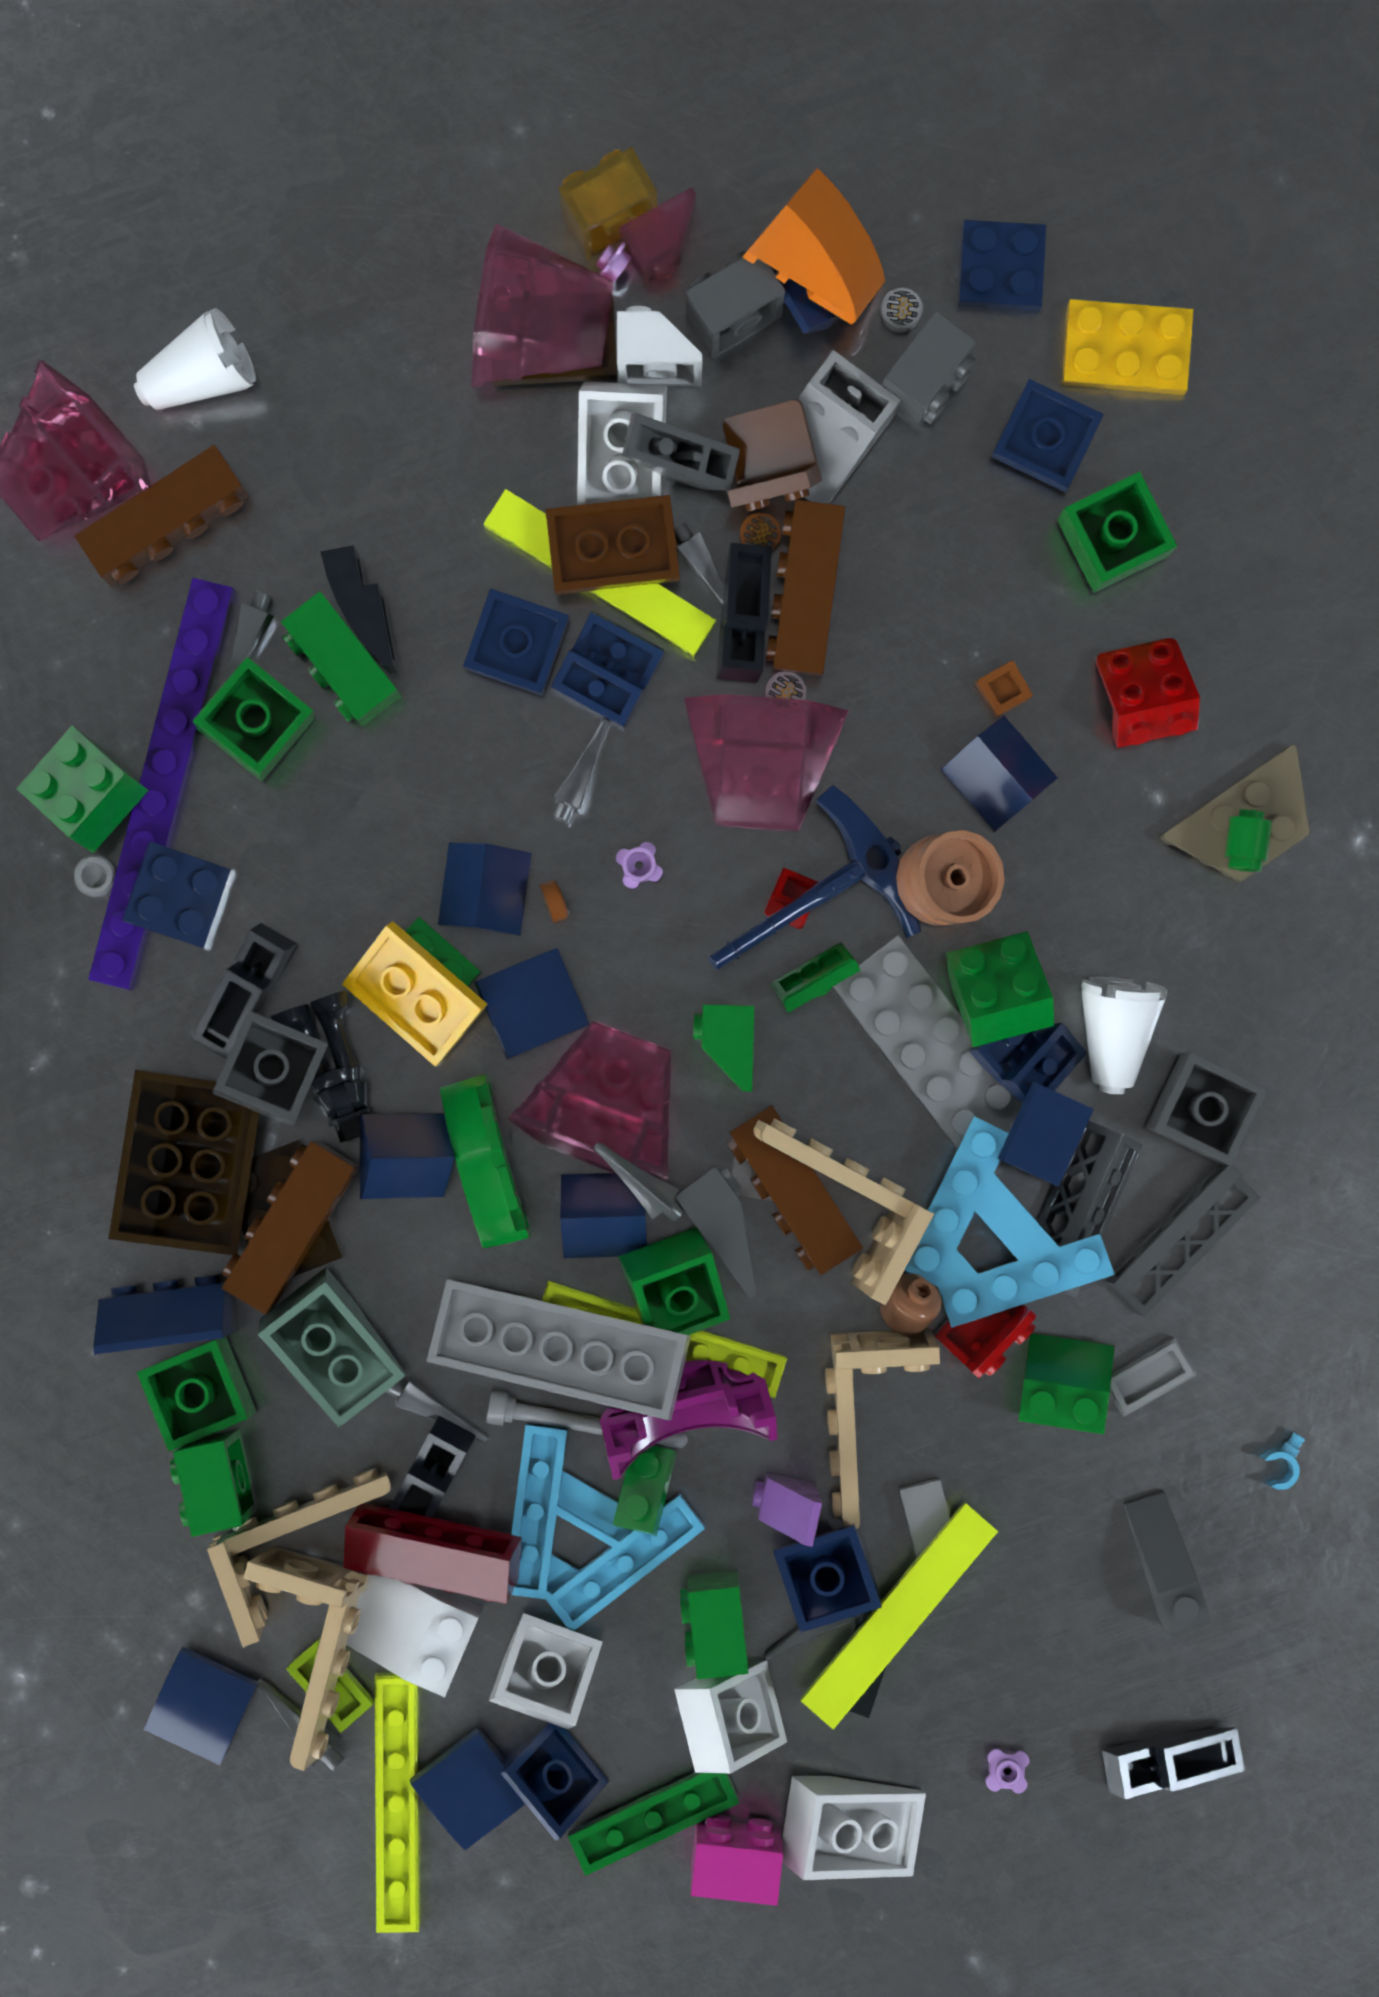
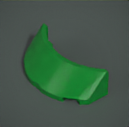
[440,1074,532,1249]

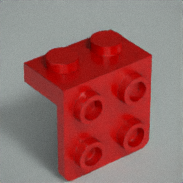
[1096,638,1200,748]
[933,1304,1037,1378]

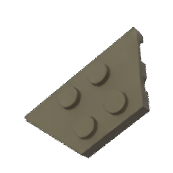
[1159,744,1310,883]

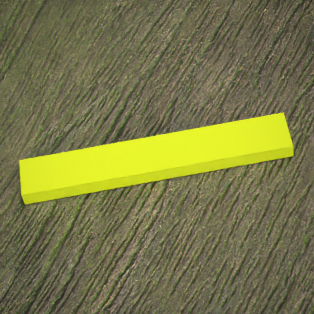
[483,489,716,657]
[542,1280,788,1398]
[800,1502,998,1730]
[375,1672,420,1933]

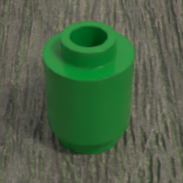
[1224,809,1272,872]

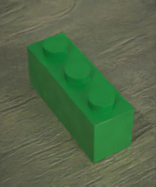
[280,591,402,726]

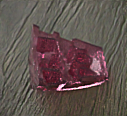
[471,223,614,388]
[0,360,151,542]
[684,694,849,832]
[508,1021,671,1180]

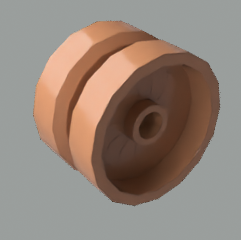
[896,830,1005,926]

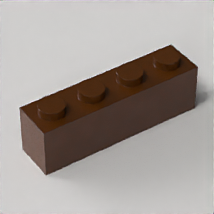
[74,444,249,586]
[766,500,846,678]
[727,1105,863,1275]
[222,1140,360,1315]

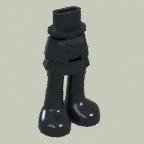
[271,990,371,1143]

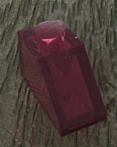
[619,187,696,284]

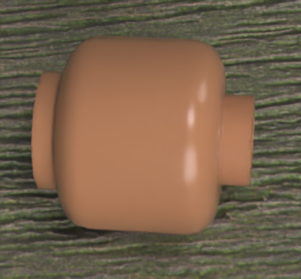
[880,1273,942,1336]

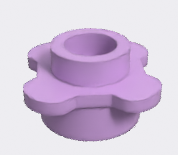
[595,241,632,284]
[616,842,663,889]
[985,1748,1029,1794]

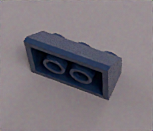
[93,1274,239,1355]

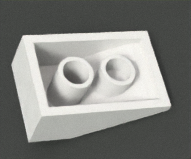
[577,381,667,505]
[346,1575,483,1697]
[782,1776,926,1880]

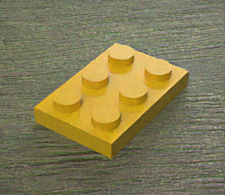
[1061,299,1194,395]
[342,921,488,1067]

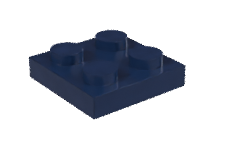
[958,220,1046,311]
[992,379,1104,492]
[463,588,570,696]
[121,841,231,948]

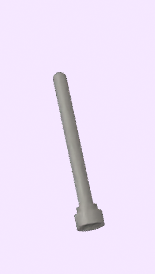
[486,1389,688,1449]

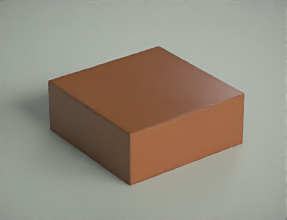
[975,660,1034,719]

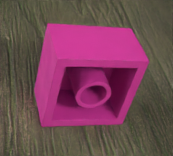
[691,1814,783,1906]

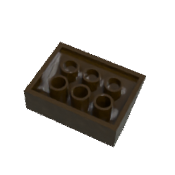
[108,1069,259,1255]

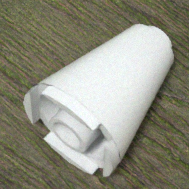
[134,308,256,410]
[1081,977,1167,1094]

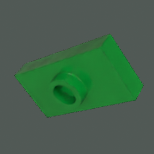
[770,942,861,1013]

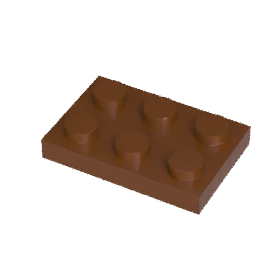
[545,495,680,595]

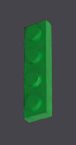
[567,1772,739,1876]

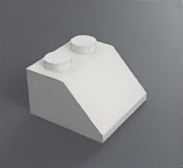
[617,306,702,386]
[489,1613,603,1729]
[674,1660,787,1774]

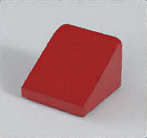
[764,867,818,929]

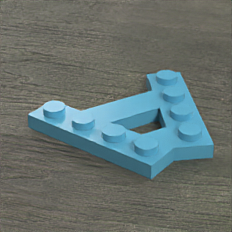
[905,1116,1114,1327]
[511,1423,705,1631]

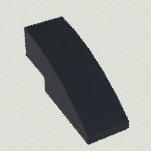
[716,543,772,682]
[320,545,398,674]
[191,923,297,1059]
[390,1416,476,1518]
[1102,1727,1245,1799]

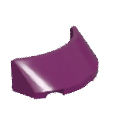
[599,1360,778,1480]

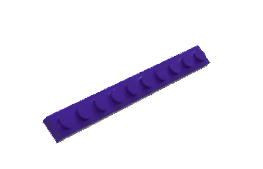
[88,577,236,991]

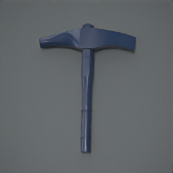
[708,785,922,970]

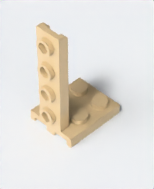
[754,1118,934,1306]
[825,1328,940,1529]
[207,1468,391,1647]
[243,1545,369,1771]

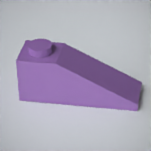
[751,1471,822,1547]

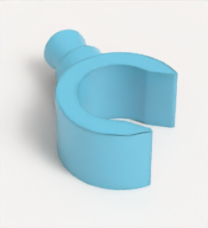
[1260,1432,1305,1490]

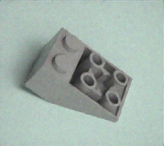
[798,350,901,504]

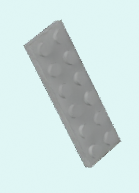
[832,935,1023,1176]
[426,1279,691,1420]

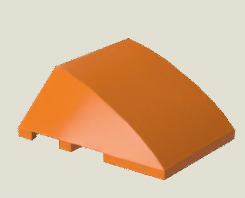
[742,168,885,325]

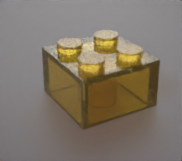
[558,147,658,260]

